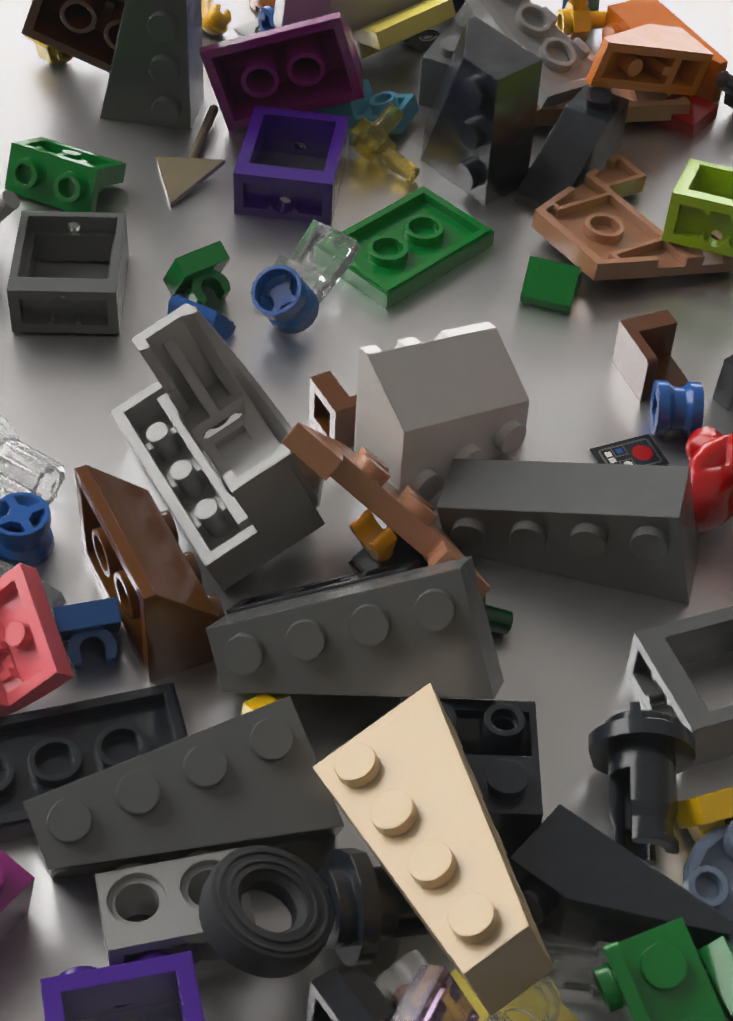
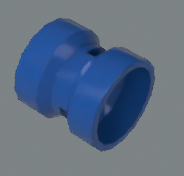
[251,265,319,334]

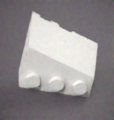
[354,321,530,502]

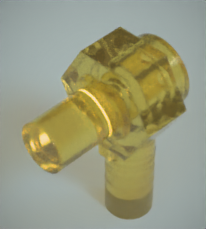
[350,102,420,184]

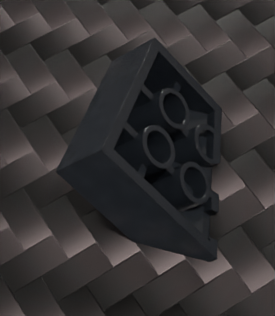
[421,16,543,206]

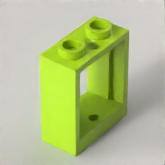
[661,158,733,257]

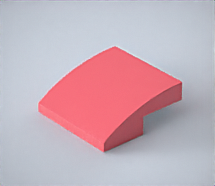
[0,563,74,717]

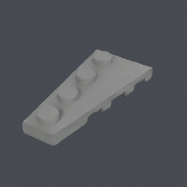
[465,0,612,109]

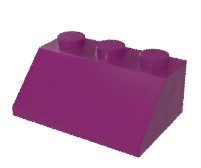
[199,12,364,131]

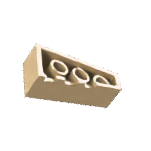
[313,683,554,1016]

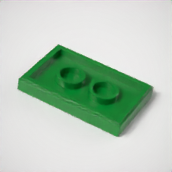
[316,186,495,309]

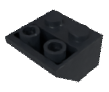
[400,697,543,860]

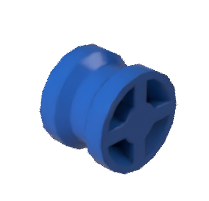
[649,380,704,437]
[0,492,55,568]

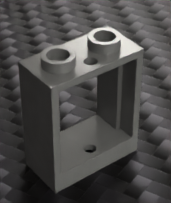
[7,211,129,334]
[625,606,733,768]

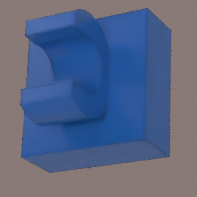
[53,597,122,669]

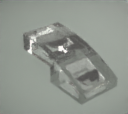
[273,219,361,309]

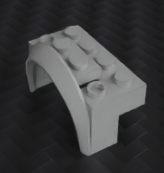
[109,303,325,591]

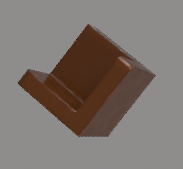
[612,310,688,402]
[309,371,357,448]

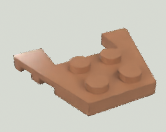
[531,153,733,281]
[281,422,491,598]

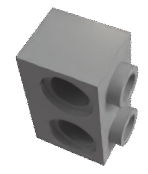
[95,848,256,972]

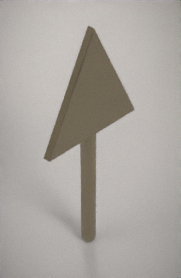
[156,105,225,207]

